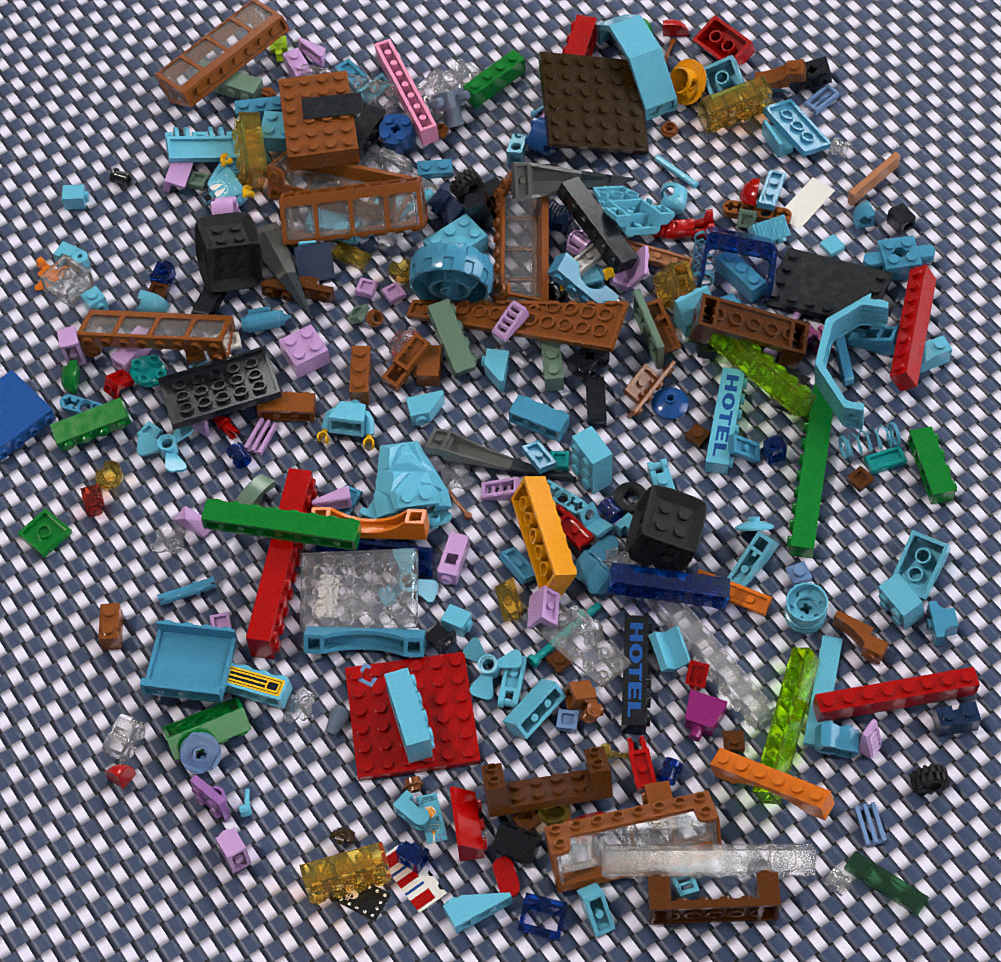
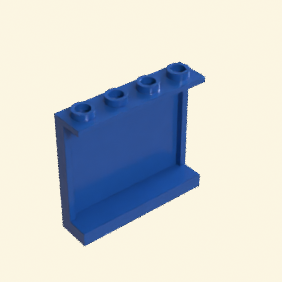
[0,370,56,461]

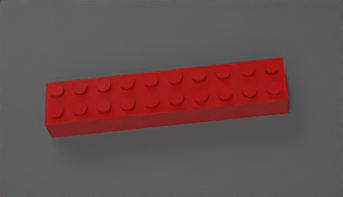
[246,468,318,660]

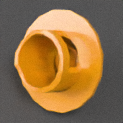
[670,59,707,105]

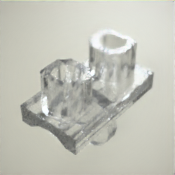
[603,547,638,581]

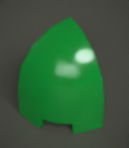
[61,360,81,395]

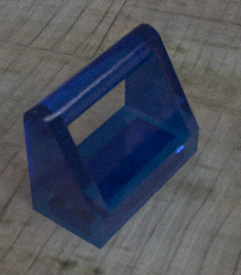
[518,892,568,941]

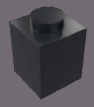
[886,203,916,236]

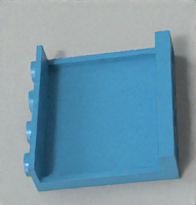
[140,620,238,703]

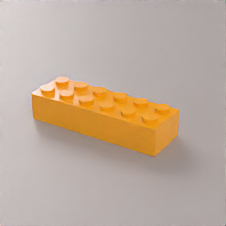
[511,476,577,596]

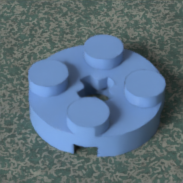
[179,732,221,774]

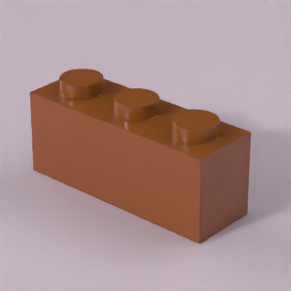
[349,346,372,404]
[257,391,317,422]

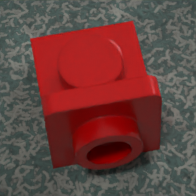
[103,369,134,399]
[685,659,710,691]

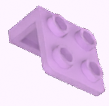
[609,245,649,292]

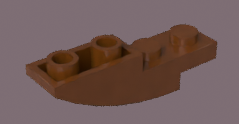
[260,276,335,304]

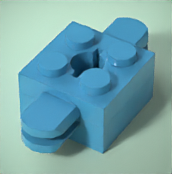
[863,235,935,281]

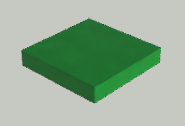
[17,508,72,558]

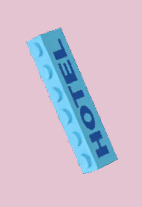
[705,367,748,475]

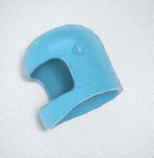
[661,182,688,215]

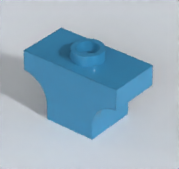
[926,601,959,646]

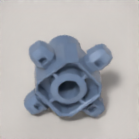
[428,87,471,128]

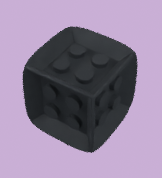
[195,212,262,292]
[625,485,707,574]

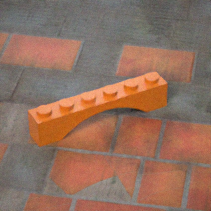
[311,507,430,540]
[710,748,835,821]

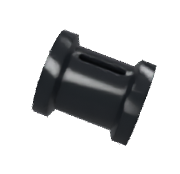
[109,167,133,188]
[549,281,568,303]

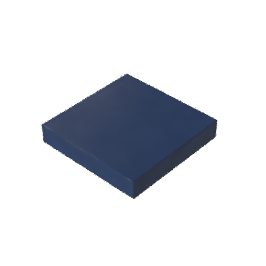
[294,242,335,281]

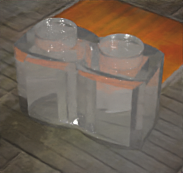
[102,713,146,763]

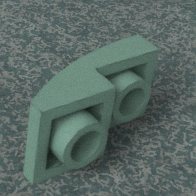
[236,474,275,505]

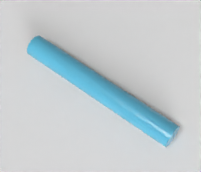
[655,155,699,189]

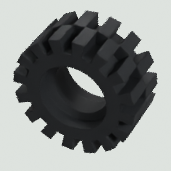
[449,169,483,201]
[909,764,950,795]

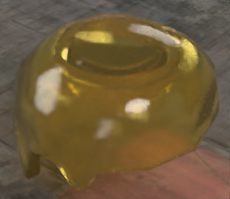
[388,258,411,284]
[95,460,124,491]
[538,805,572,826]

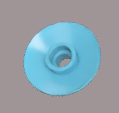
[427,509,452,529]
[735,516,774,531]

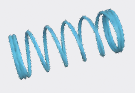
[691,230,717,287]
[838,422,901,459]

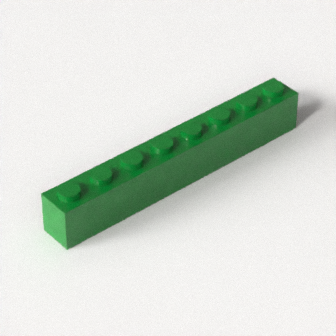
[201,499,362,551]

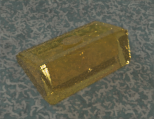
[495,578,523,622]

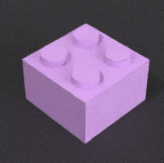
[279,324,331,378]

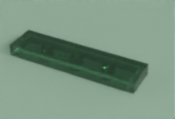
[844,850,929,916]

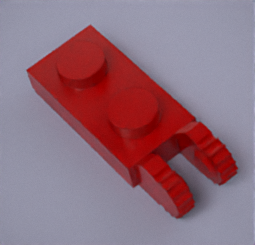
[556,504,595,551]
[626,735,656,792]

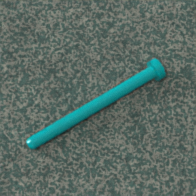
[527,602,602,668]

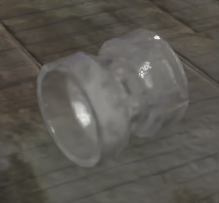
[829,137,852,159]
[824,866,854,897]

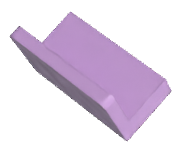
[162,162,194,193]
[527,585,560,629]

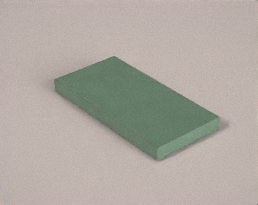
[633,289,664,369]

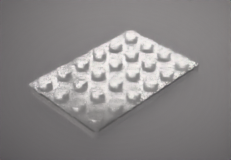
[300,548,418,632]

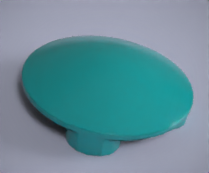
[130,354,167,387]

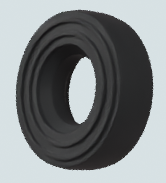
[613,482,646,515]

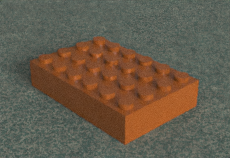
[278,70,360,172]

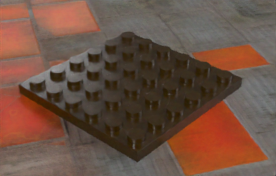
[538,52,649,155]

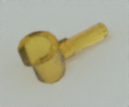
[601,743,629,759]

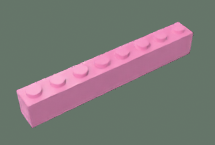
[374,39,439,146]

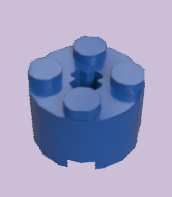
[379,114,416,154]
[525,117,556,156]

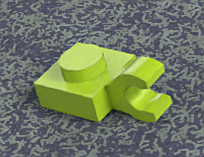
[270,36,288,62]

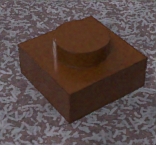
[148,281,170,300]
[184,350,206,365]
[685,423,711,449]
[846,466,874,492]
[546,647,574,675]
[722,730,745,753]
[512,810,542,831]

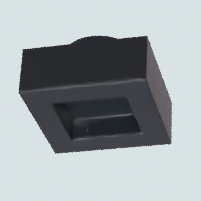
[695,341,717,359]

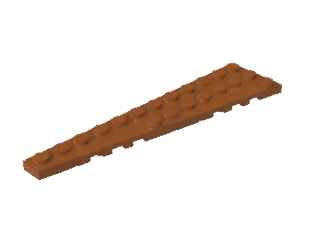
[406,300,629,352]

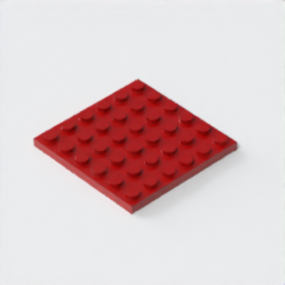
[345,652,481,781]

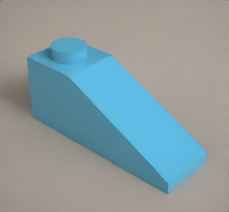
[891,336,952,373]
[726,531,779,587]
[443,892,512,934]

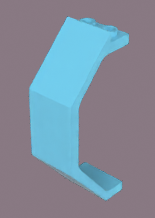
[597,14,677,121]
[815,293,889,430]

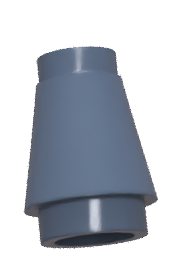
[325,704,350,736]

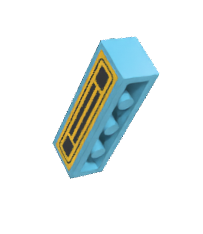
[225,662,293,709]

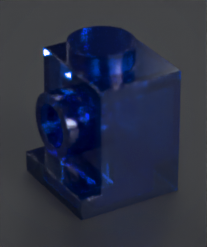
[149,260,176,287]
[761,435,787,465]
[396,840,430,874]

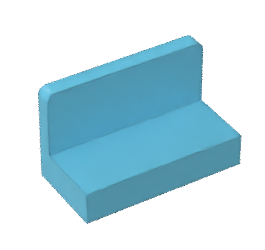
[761,120,794,158]
[649,626,690,672]

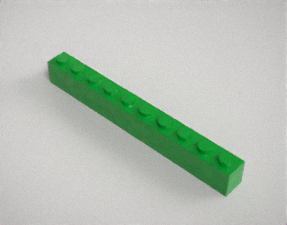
[786,384,833,559]

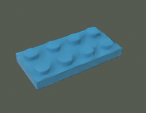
[762,99,832,157]

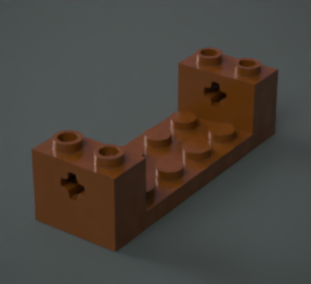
[689,293,810,369]
[481,746,613,817]
[647,870,781,925]

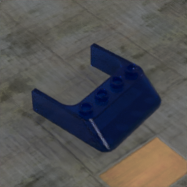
[697,227,778,301]

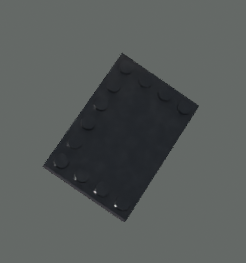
[763,247,893,331]
[158,346,282,430]

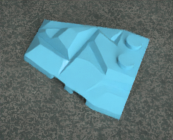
[592,186,675,237]
[373,441,452,519]

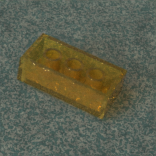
[697,75,773,134]
[232,112,268,190]
[299,841,392,904]

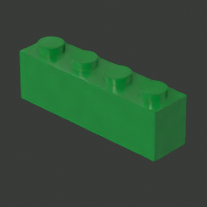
[463,49,525,109]
[50,398,132,451]
[907,426,957,504]

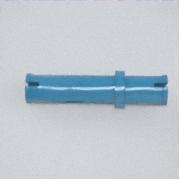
[157,576,217,606]

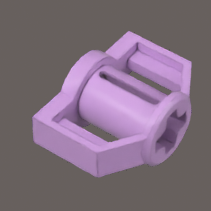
[566,230,592,255]

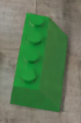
[162,696,251,760]

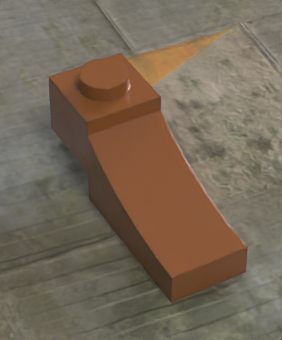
[754,59,806,90]
[646,298,681,355]
[382,332,431,392]
[832,610,889,665]

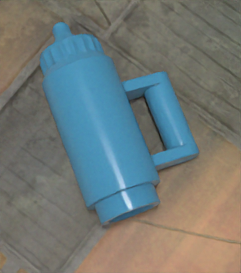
[241,306,292,333]

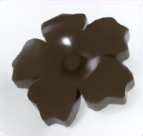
[330,827,355,845]

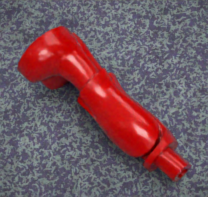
[654,209,715,240]

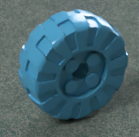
[409,242,494,302]

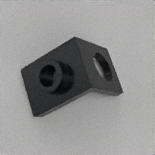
[426,623,457,654]

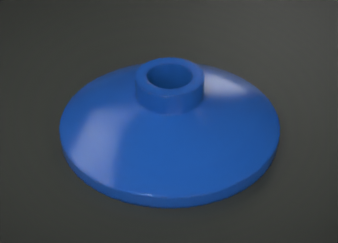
[651,387,689,420]

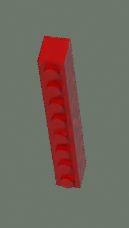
[890,265,937,391]
[812,667,980,722]

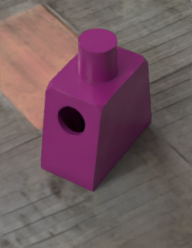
[684,690,728,742]

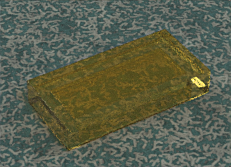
[331,241,371,271]

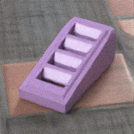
[491,300,530,342]
[481,477,521,500]
[312,486,352,510]
[859,719,882,759]

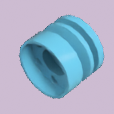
[785,583,828,634]

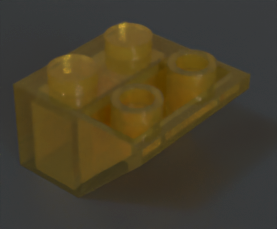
[652,260,697,308]

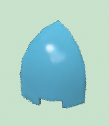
[136,290,170,313]

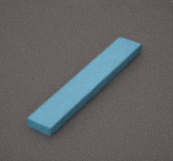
[803,635,843,748]

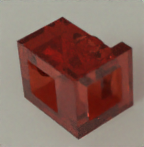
[80,484,105,517]

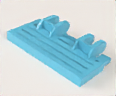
[165,127,239,163]

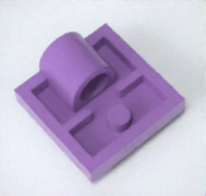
[190,775,231,822]

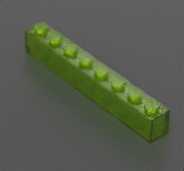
[708,333,817,416]
[752,647,820,804]

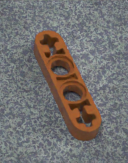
[722,200,792,225]

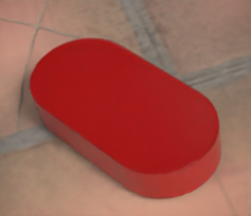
[493,857,520,898]

